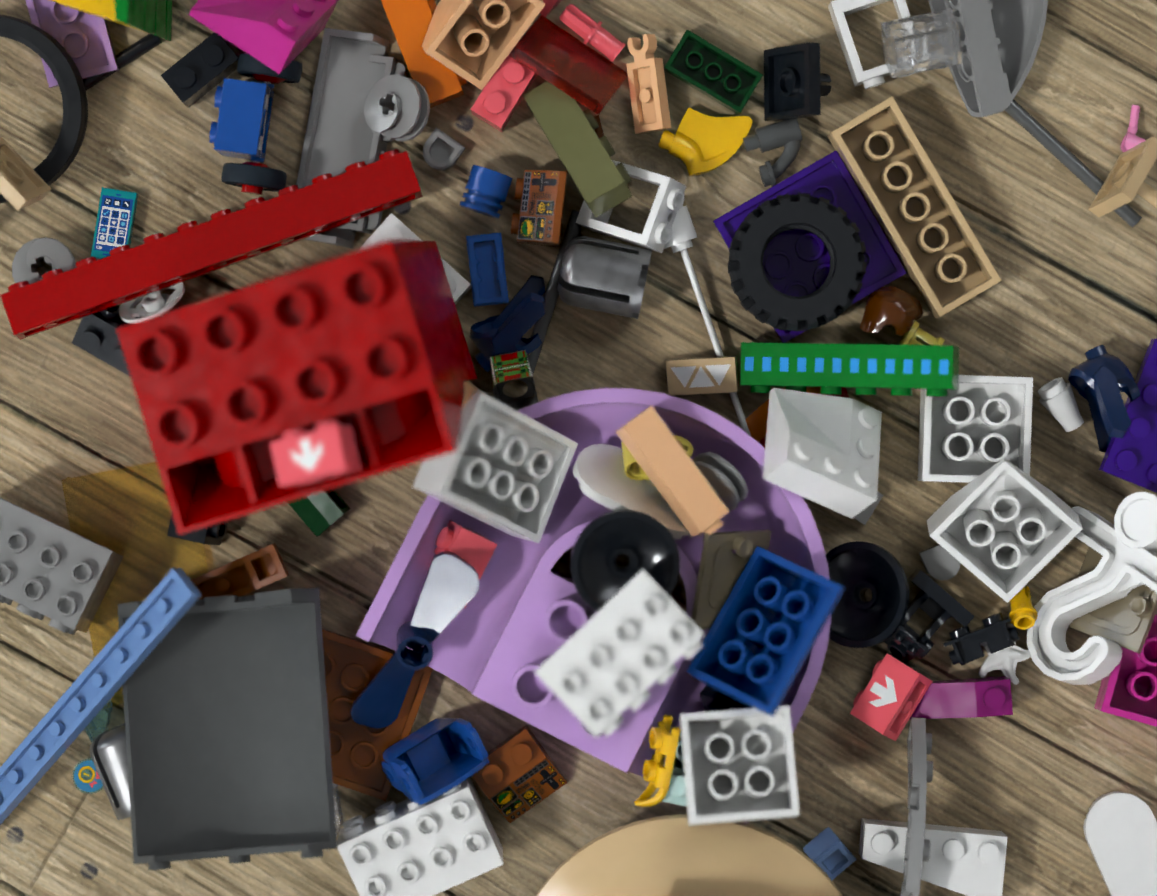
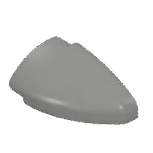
[928,0,1048,117]

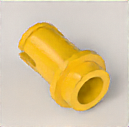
[1009,586,1038,630]

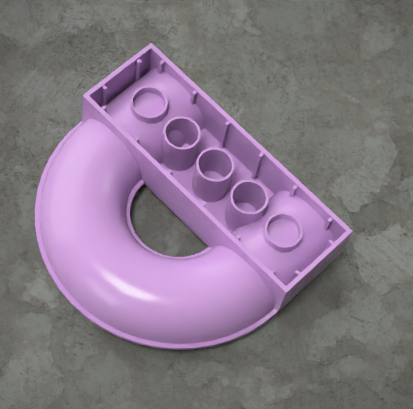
[356,388,831,823]

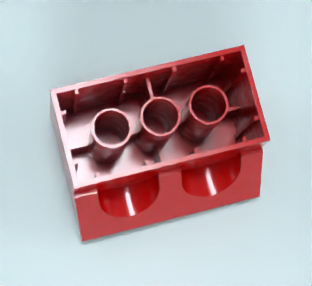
[116,240,477,535]

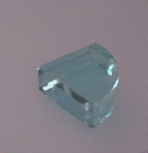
[85,699,113,742]

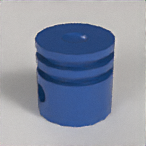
[460,165,513,219]

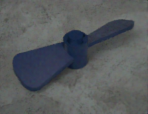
[351,551,480,728]

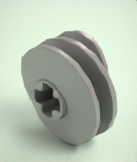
[364,74,430,142]
[12,237,77,284]
[693,452,748,511]

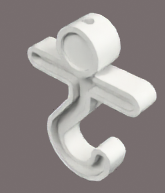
[1027,492,1157,685]

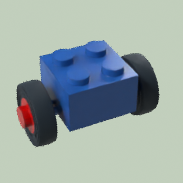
[209,53,302,195]

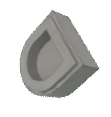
[423,127,465,170]
[919,544,961,580]

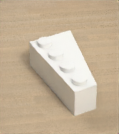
[858,818,1008,896]

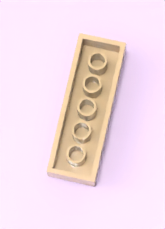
[828,96,1002,319]

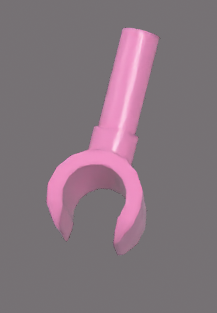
[1120,105,1145,152]

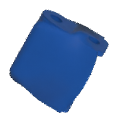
[381,718,490,805]

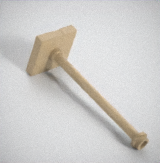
[1088,136,1157,218]
[0,138,52,211]

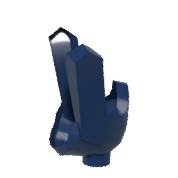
[469,275,546,372]
[1068,345,1140,453]

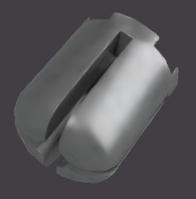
[557,236,652,319]
[90,723,131,820]

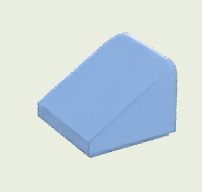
[803,827,857,880]

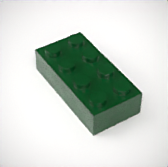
[664,29,763,115]

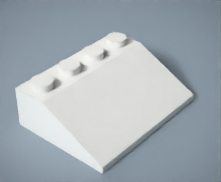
[413,391,578,543]

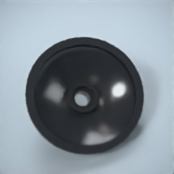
[570,510,680,612]
[826,541,909,648]

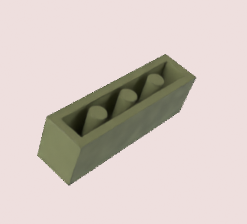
[523,74,632,218]

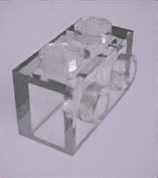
[881,8,962,78]

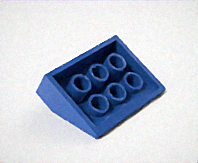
[686,546,845,717]

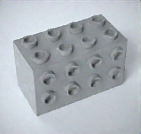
[0,498,124,635]

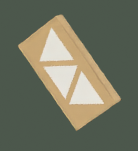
[666,356,740,396]

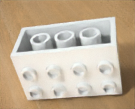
[534,569,705,737]
[337,777,504,896]

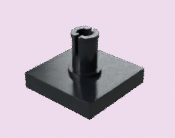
[764,42,831,122]

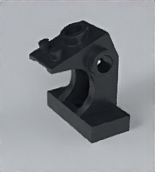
[884,569,975,662]

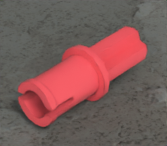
[559,4,626,62]

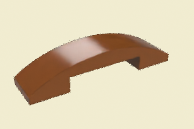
[191,543,289,600]

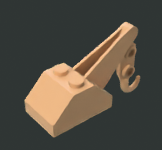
[422,0,545,90]

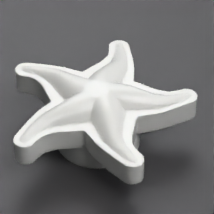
[978,623,1031,685]

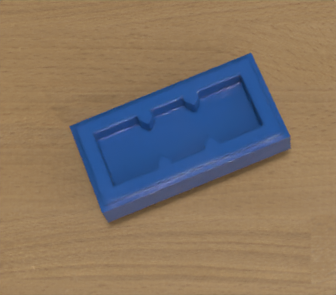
[466,232,509,307]

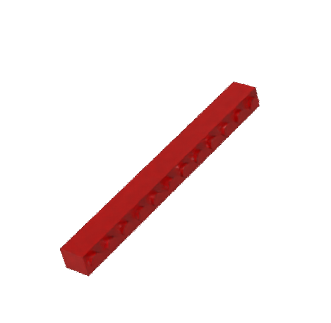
[0,149,423,340]

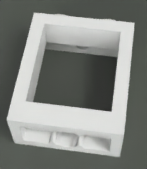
[828,0,925,89]
[576,160,686,253]

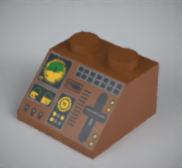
[511,170,567,248]
[472,725,567,823]

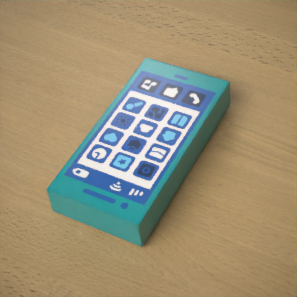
[91,187,138,259]

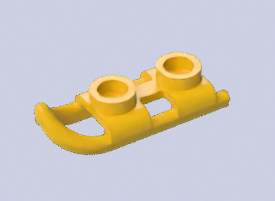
[634,714,681,807]

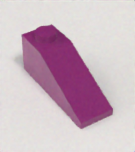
[910,676,1013,719]

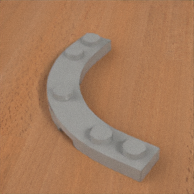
[900,717,933,896]

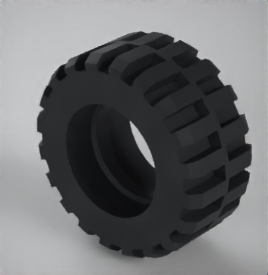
[728,193,867,331]

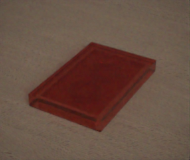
[510,15,628,115]

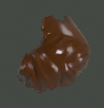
[860,286,923,336]

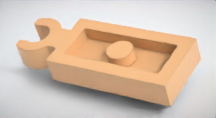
[626,34,671,134]

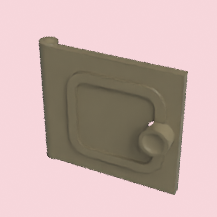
[691,529,772,630]
[1068,547,1157,654]

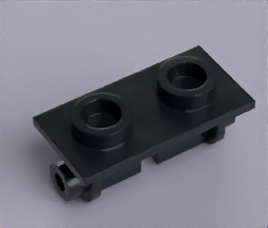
[943,612,1020,666]

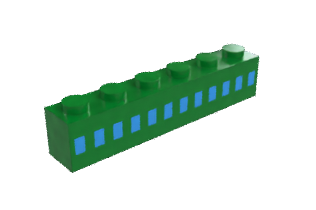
[740,342,959,397]

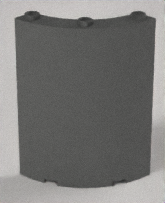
[118,588,337,870]

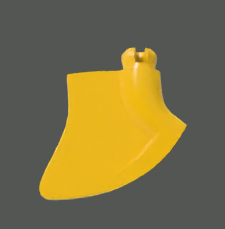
[658,107,753,176]

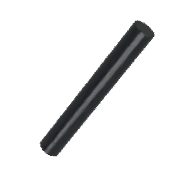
[83,34,162,91]

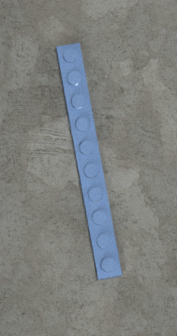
[0,568,202,825]

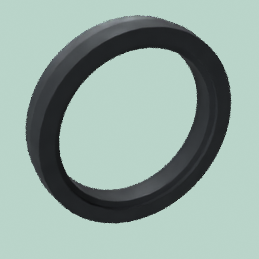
[0,15,88,203]

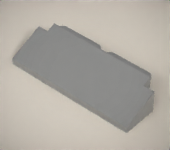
[296,28,408,249]

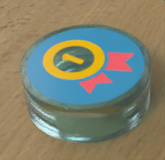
[72,757,104,794]

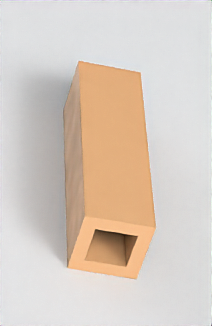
[615,406,730,537]

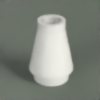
[1038,377,1084,432]

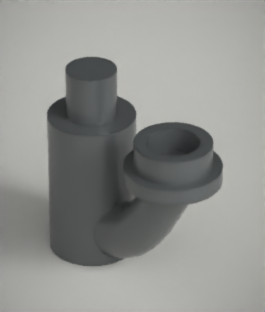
[743,119,803,187]

